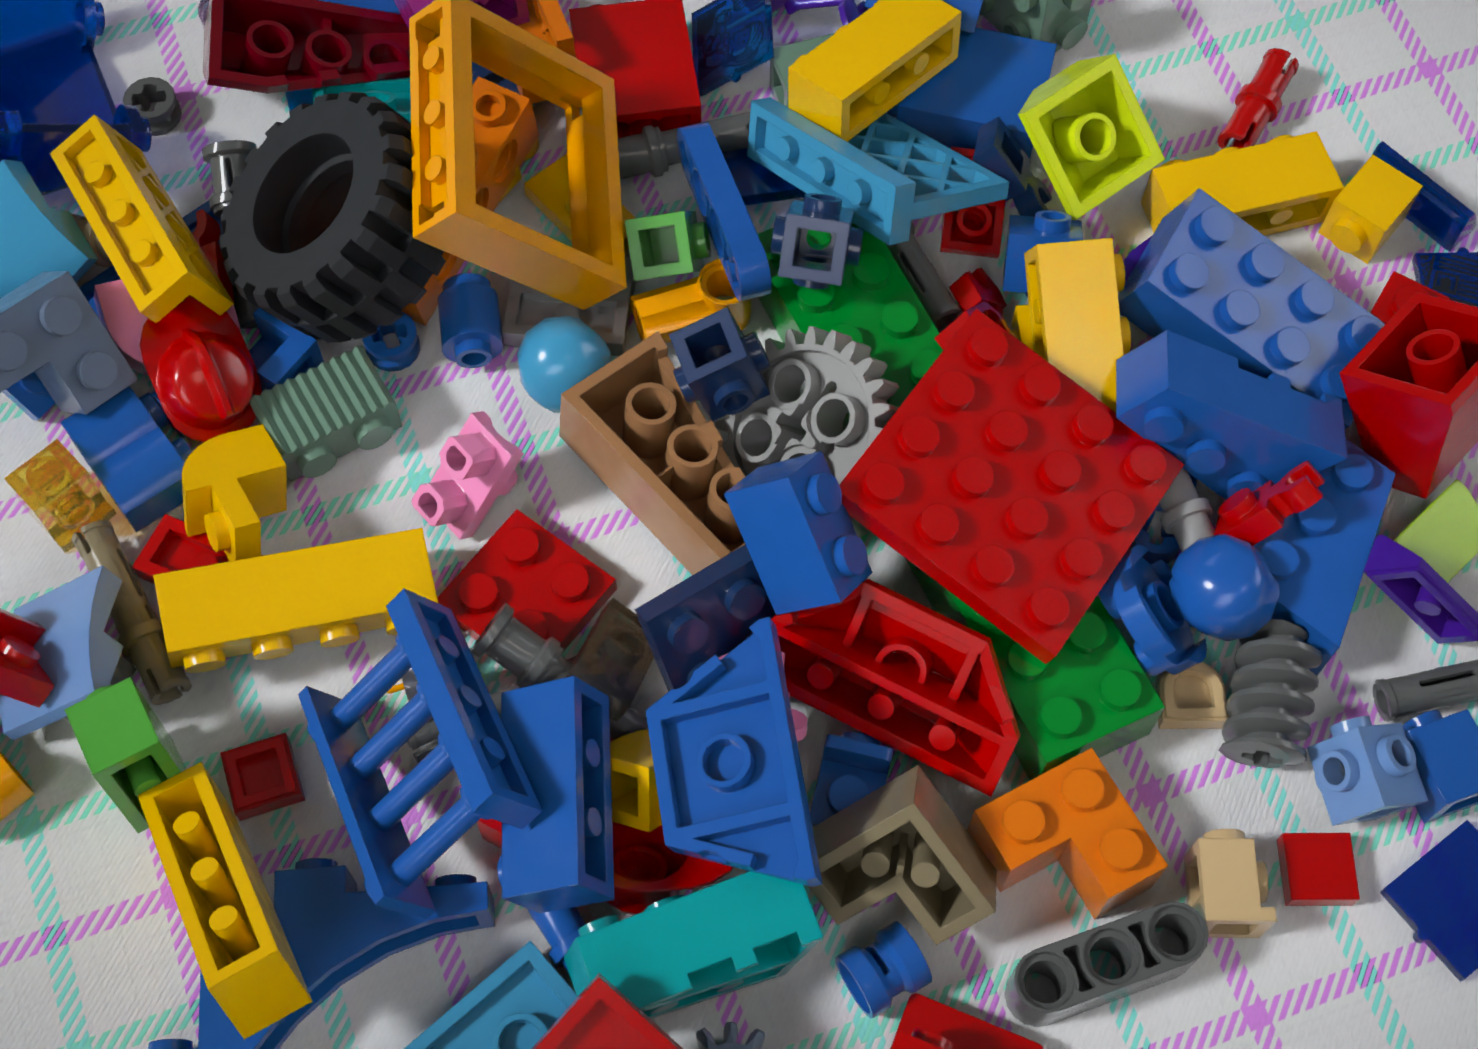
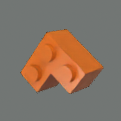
[967,748,1168,920]

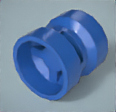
[835,921,932,1019]

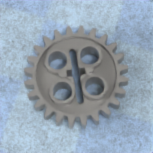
[715,326,899,520]

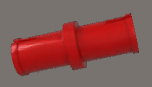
[1217,48,1299,149]

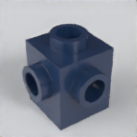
[771,193,864,289]
[669,307,771,421]

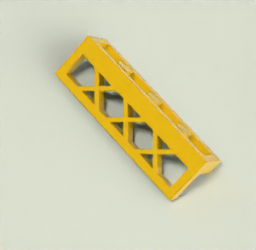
[50,114,234,323]

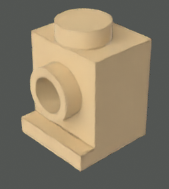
[1184,829,1277,938]

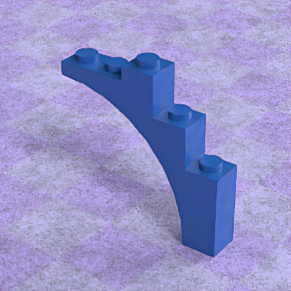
[148,858,495,1049]

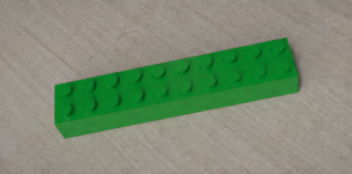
[758,223,1165,780]

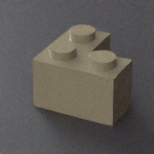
[808,765,997,945]

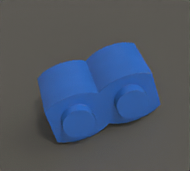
[60,386,192,532]

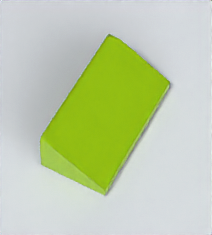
[1365,479,1478,583]

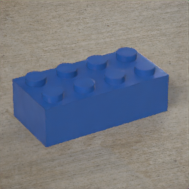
[1118,188,1385,429]

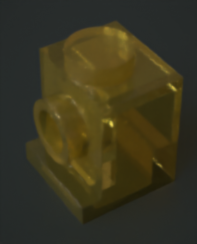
[4,439,117,553]

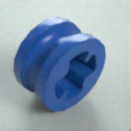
[362,312,420,372]

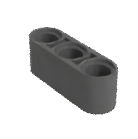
[1005,901,1209,1027]

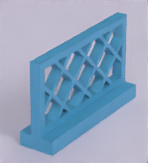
[747,97,1009,245]

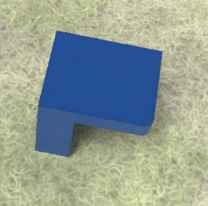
[249,308,324,392]

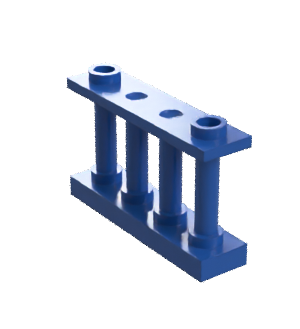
[298,588,542,919]

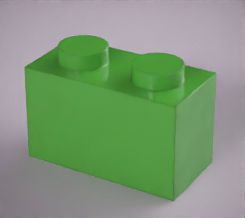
[64,677,186,834]

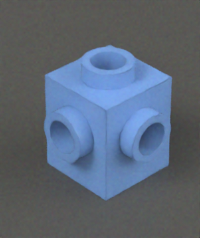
[1307,716,1428,826]

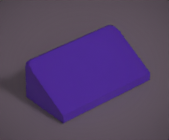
[1363,534,1478,644]

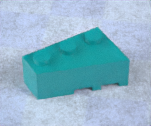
[564,871,823,1019]

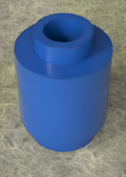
[437,273,503,368]

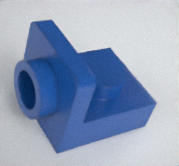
[810,731,893,827]

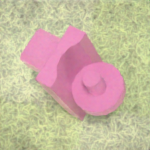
[411,411,524,540]

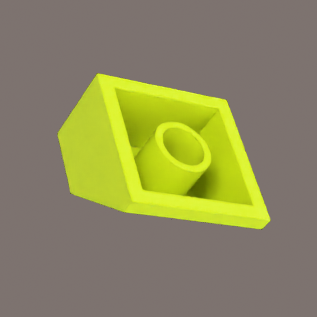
[1018,54,1165,220]

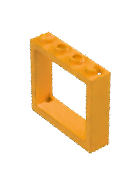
[409,0,627,310]

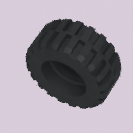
[220,92,446,343]

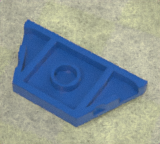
[646,617,822,887]

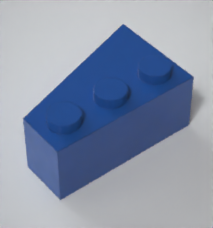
[1116,330,1348,500]
[1252,439,1396,676]

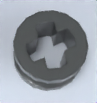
[123,77,182,136]

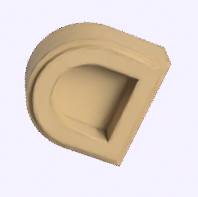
[1156,662,1229,729]

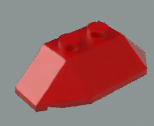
[771,579,1021,797]

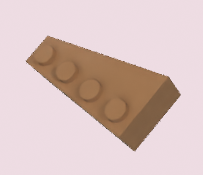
[559,331,745,575]

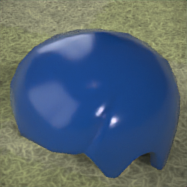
[1169,533,1280,641]

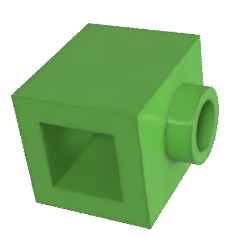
[624,211,711,281]

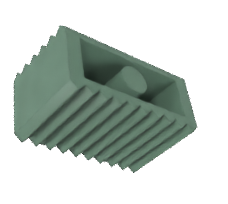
[249,346,402,482]

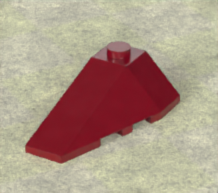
[203,0,410,94]

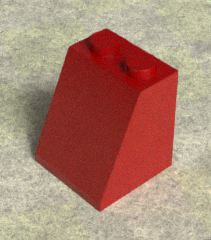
[1339,292,1478,499]

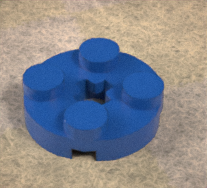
[1099,545,1207,677]

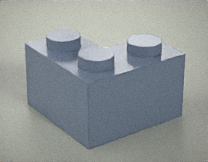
[0,271,138,415]

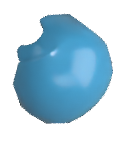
[517,316,612,413]

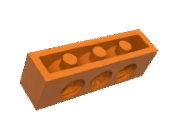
[402,76,539,326]

